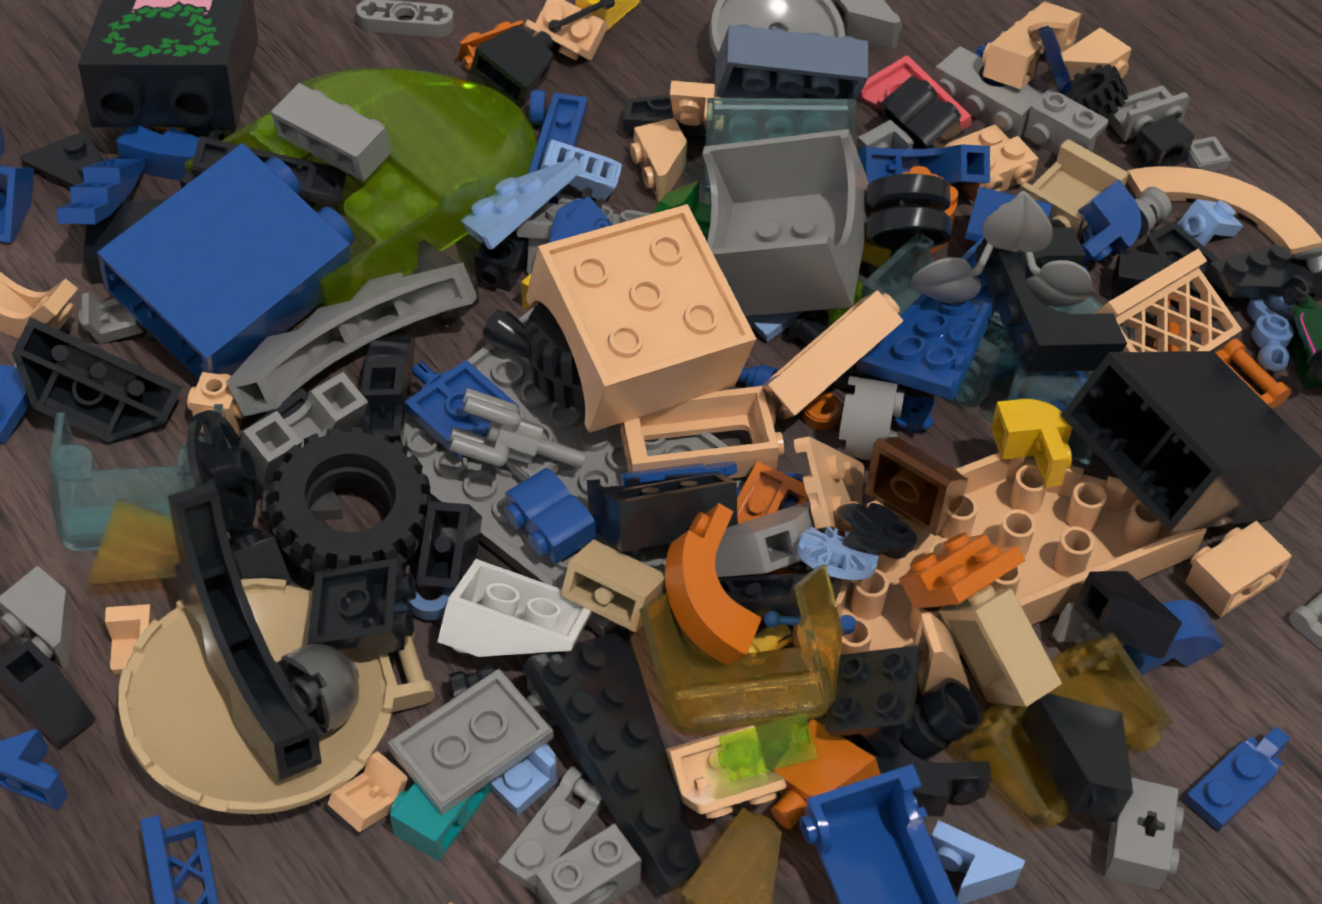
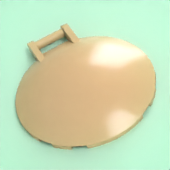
[118,578,435,814]

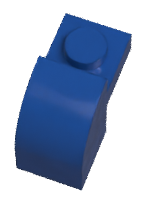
[1078,179,1141,264]
[1120,600,1224,679]

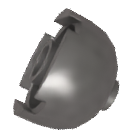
[276,644,359,737]

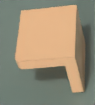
[105,604,155,674]

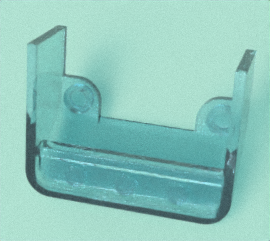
[50,404,232,551]

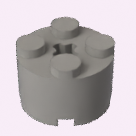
[837,376,904,461]

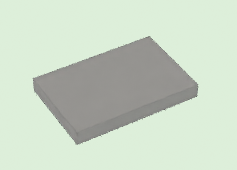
[388,669,553,815]

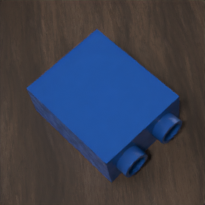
[97,143,354,380]

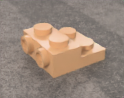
[944,124,1039,202]

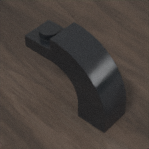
[843,734,992,817]

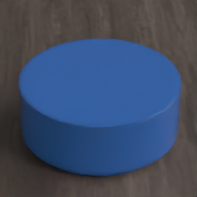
[530,90,546,125]

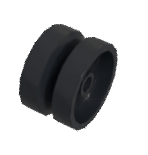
[867,174,951,251]

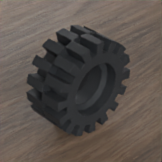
[1060,64,1129,119]

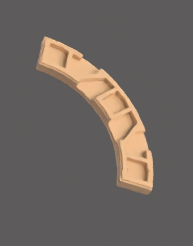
[1127,166,1322,255]

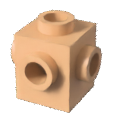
[187,372,247,435]

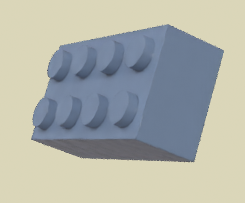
[715,24,868,113]

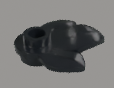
[836,503,917,559]

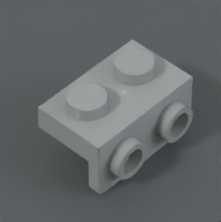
[1107,85,1190,141]
[1023,89,1108,156]

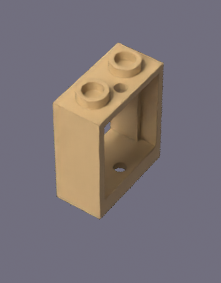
[939,585,1062,707]

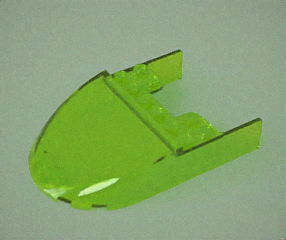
[184,67,537,307]

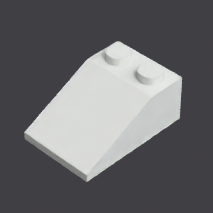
[438,559,593,657]

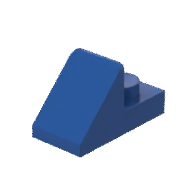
[0,729,68,810]

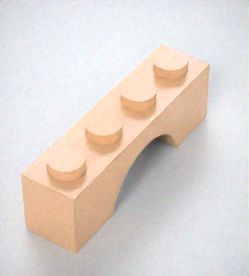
[982,1,1081,89]

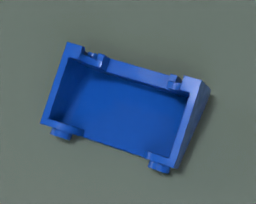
[799,764,966,904]

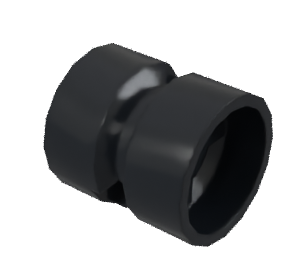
[901,678,982,759]

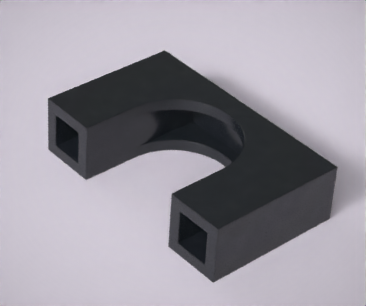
[975,227,1127,373]

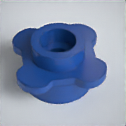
[894,394,935,433]

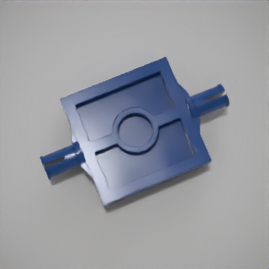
[405,360,519,459]

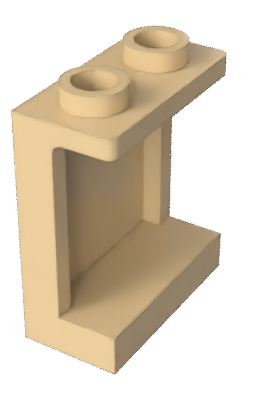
[1018,139,1129,240]

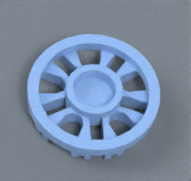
[797,527,879,580]

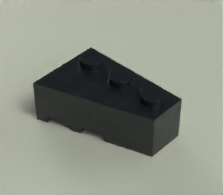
[587,471,738,555]

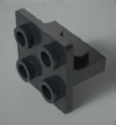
[825,645,923,757]

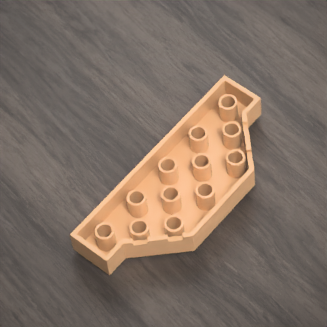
[792,452,1207,704]

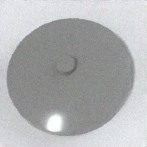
[709,0,845,59]

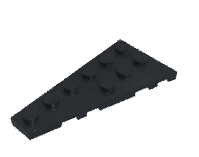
[522,629,704,895]

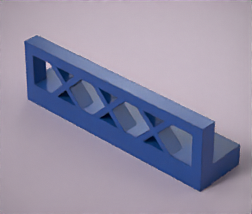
[140,815,219,904]

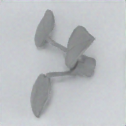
[911,190,1094,307]

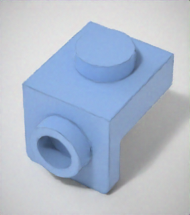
[1177,199,1243,247]

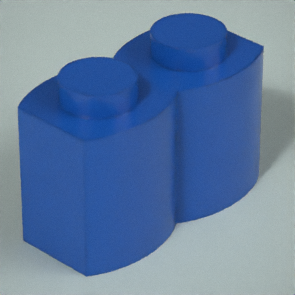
[504,468,596,564]

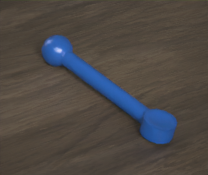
[764,611,856,634]

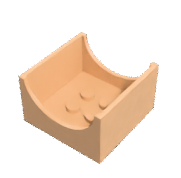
[526,204,756,433]

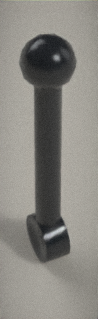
[548,0,615,33]

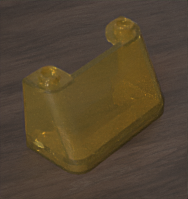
[956,632,1173,828]

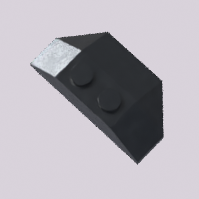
[12,317,182,442]

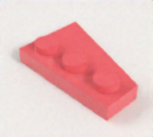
[857,55,971,130]

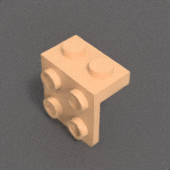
[666,723,787,818]

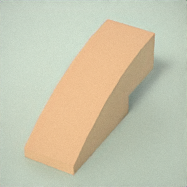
[915,613,970,696]

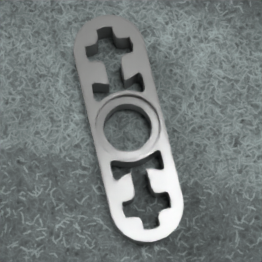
[356,0,454,38]

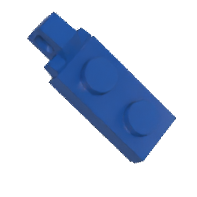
[1183,726,1291,832]

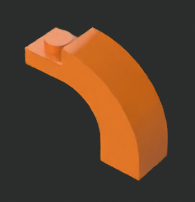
[665,503,762,666]

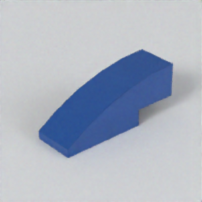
[116,126,199,180]

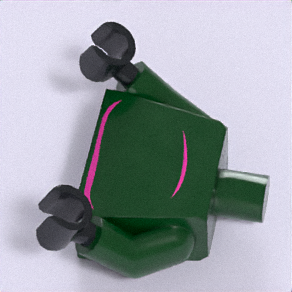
[1281,275,1322,388]

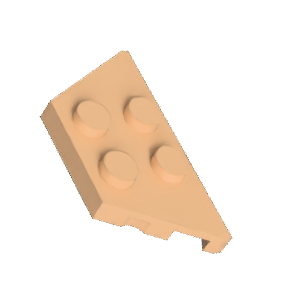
[794,437,864,537]

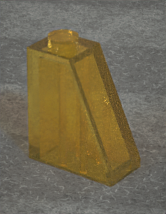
[87,499,179,584]
[680,808,782,904]

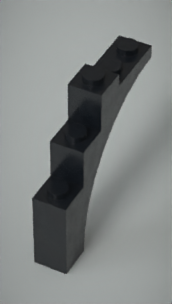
[168,482,322,781]

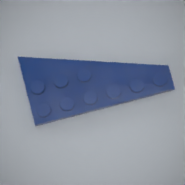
[856,237,997,400]

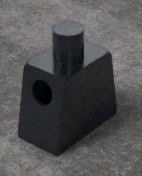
[470,26,554,109]

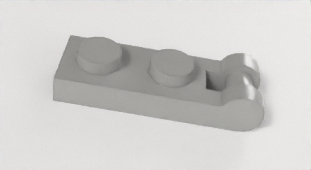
[498,766,606,894]

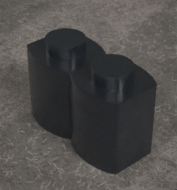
[880,76,962,149]

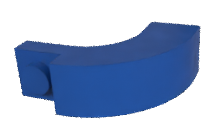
[858,144,990,187]

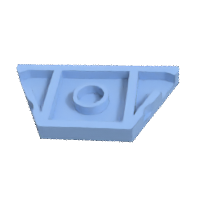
[461,158,583,249]

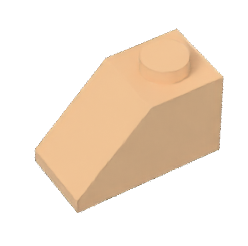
[1049,27,1132,87]

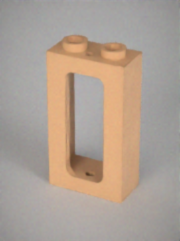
[761,290,903,420]
[619,386,784,479]

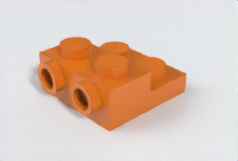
[899,532,1026,609]

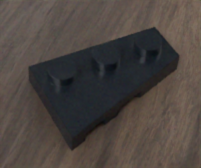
[1144,221,1250,322]

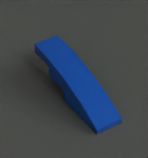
[57,158,145,224]

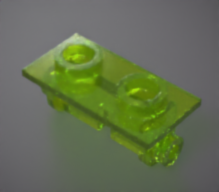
[718,713,818,781]

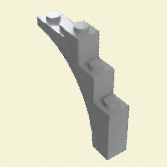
[227,262,477,416]

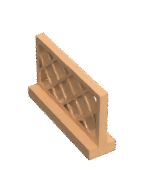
[1093,248,1242,352]

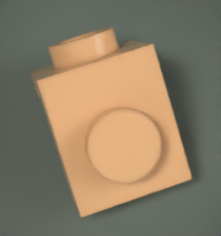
[327,751,407,832]

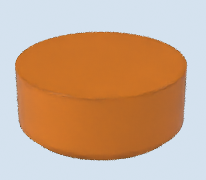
[801,391,842,430]

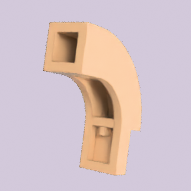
[0,272,78,338]

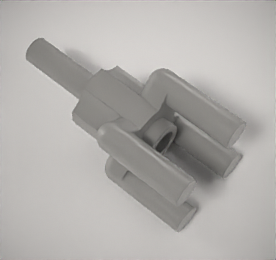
[448,388,586,468]

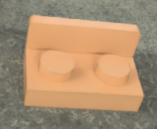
[525,0,610,61]
[670,81,724,143]

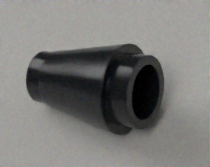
[482,309,529,359]

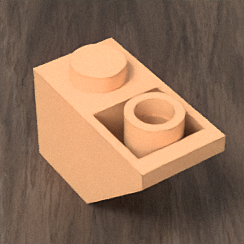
[630,118,687,202]

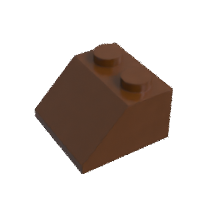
[865,437,968,536]

